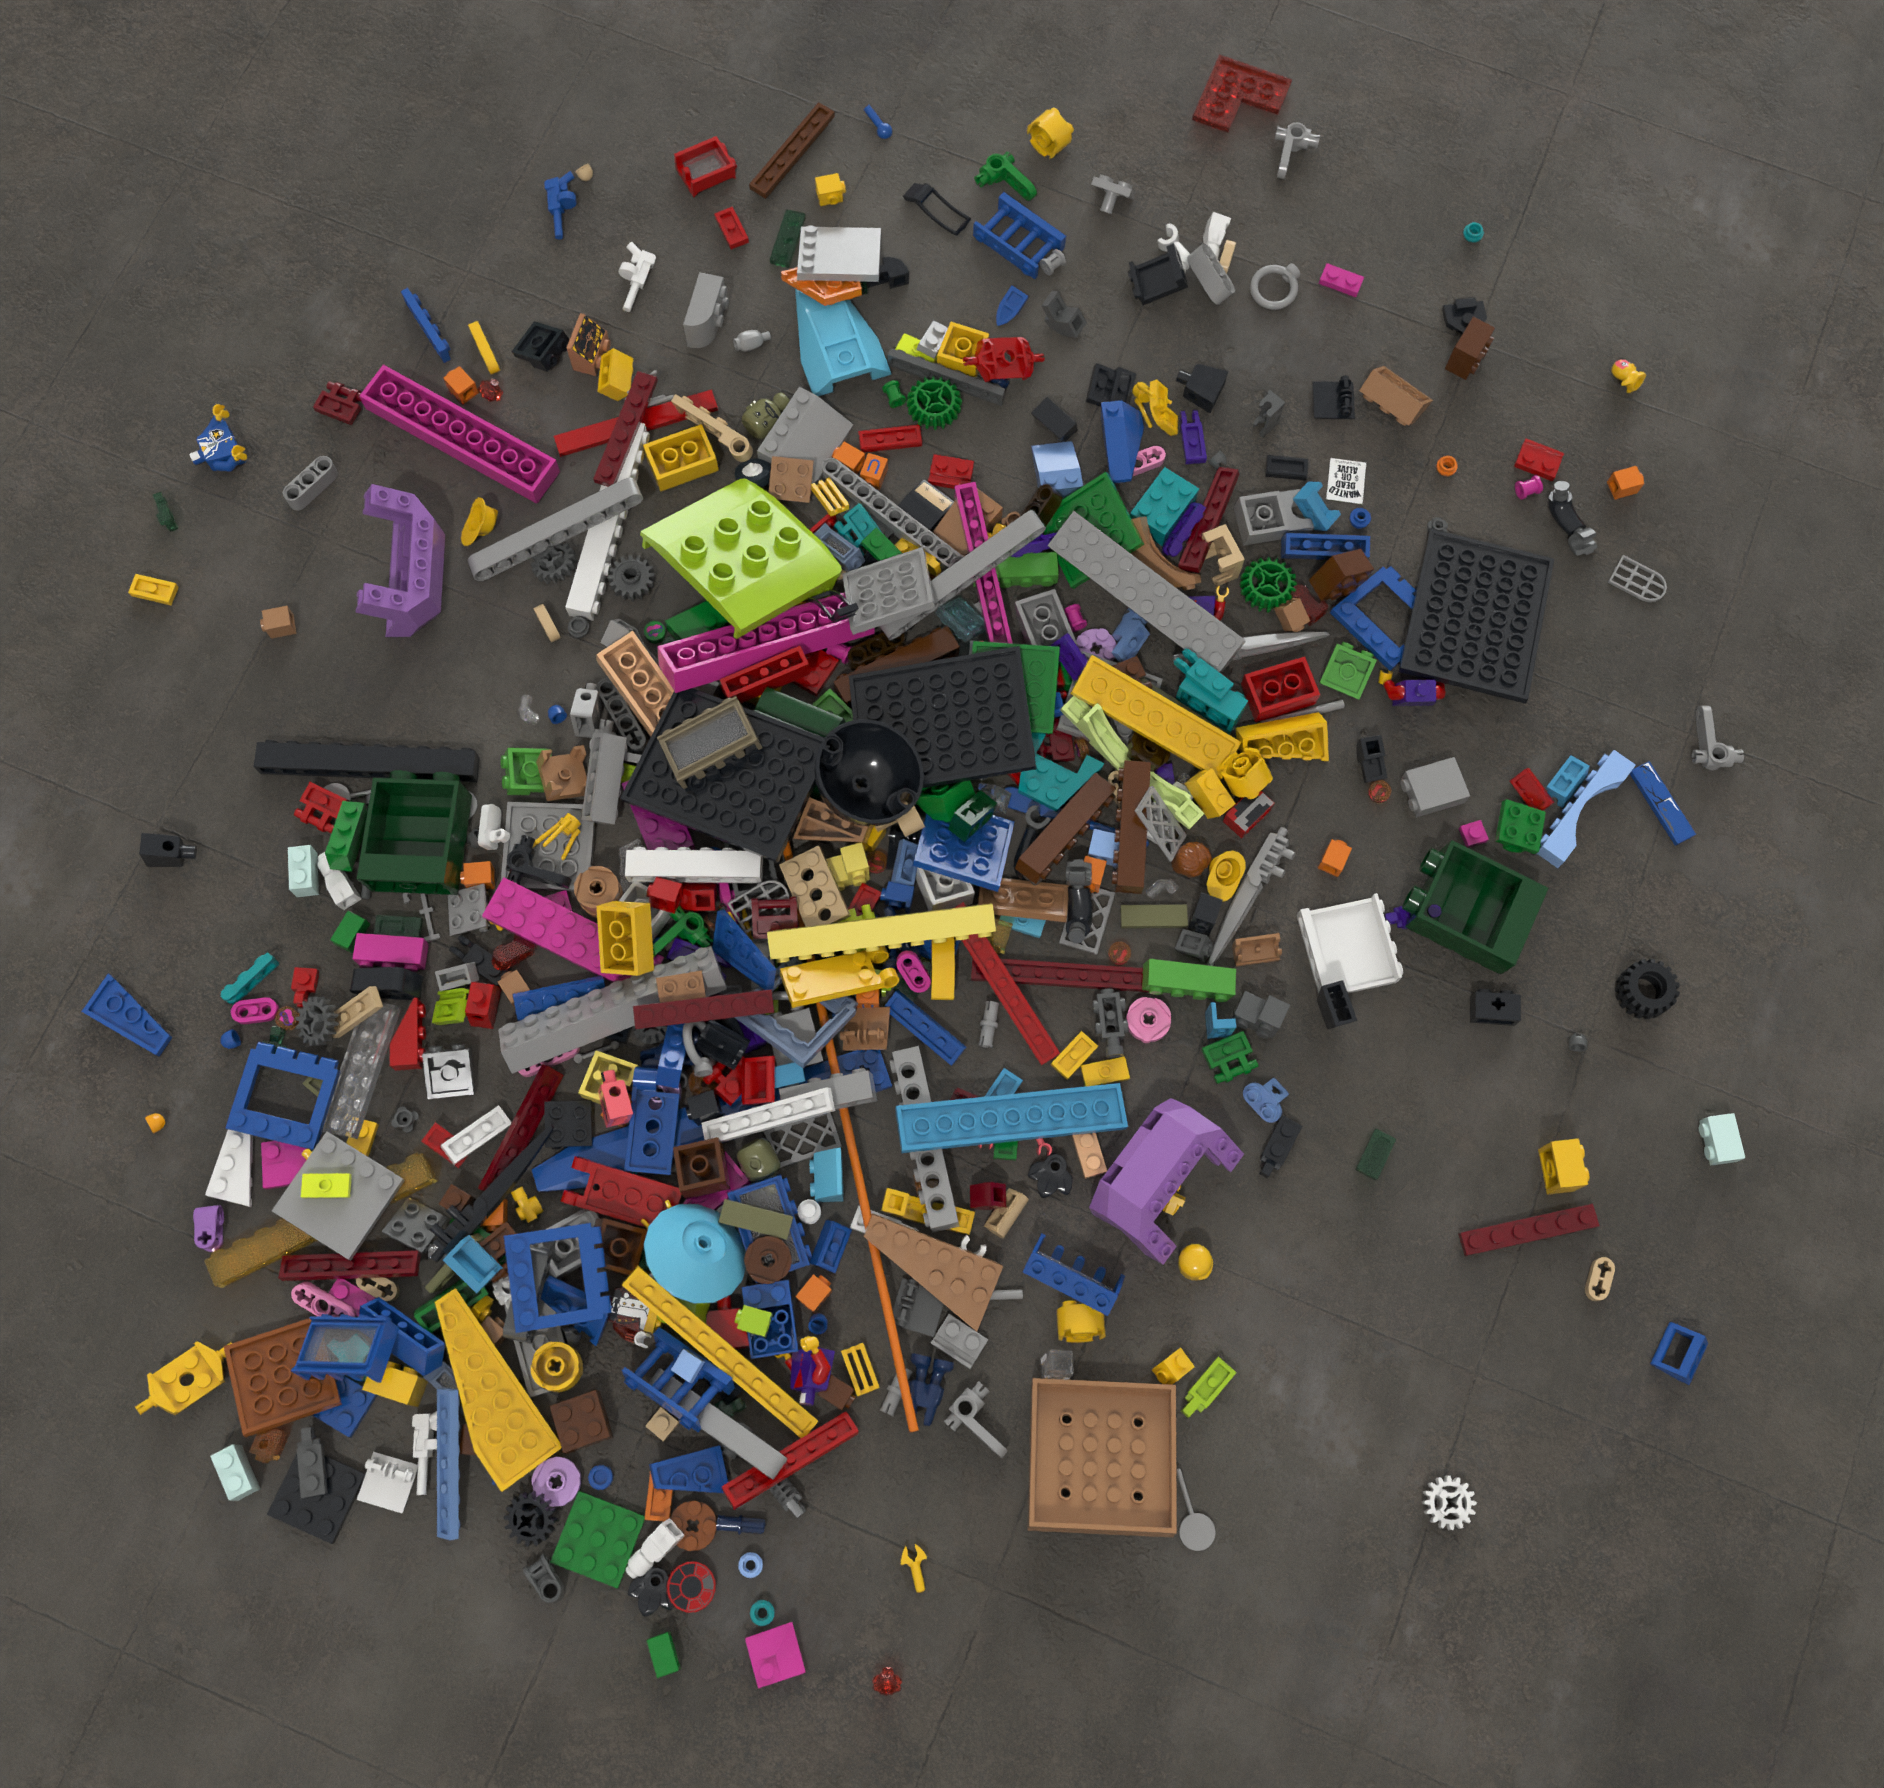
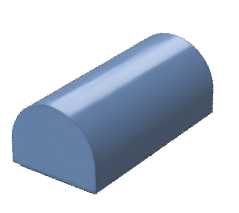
[891,839,918,886]

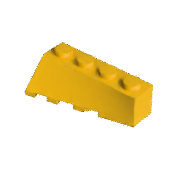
[1236,712,1329,761]

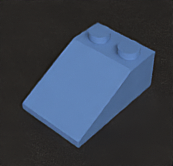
[1031,441,1083,500]

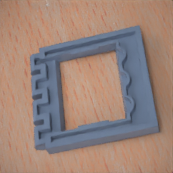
[735,957,858,1068]

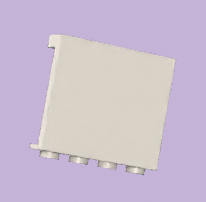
[1297,893,1403,995]

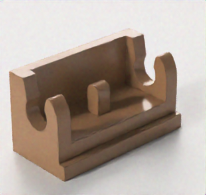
[1232,933,1282,967]

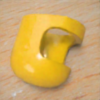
[1178,1244,1213,1281]

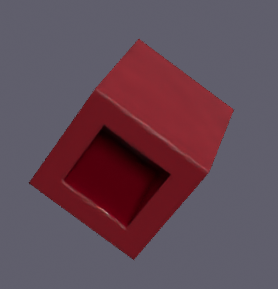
[970,1182,1006,1210]

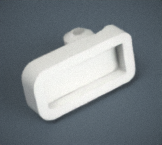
[478,804,510,850]

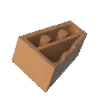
[793,797,873,843]

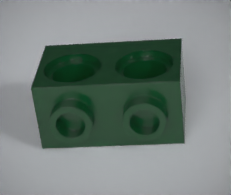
[948,790,997,842]

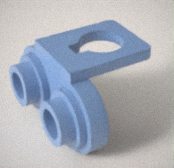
[1243,1078,1289,1123]

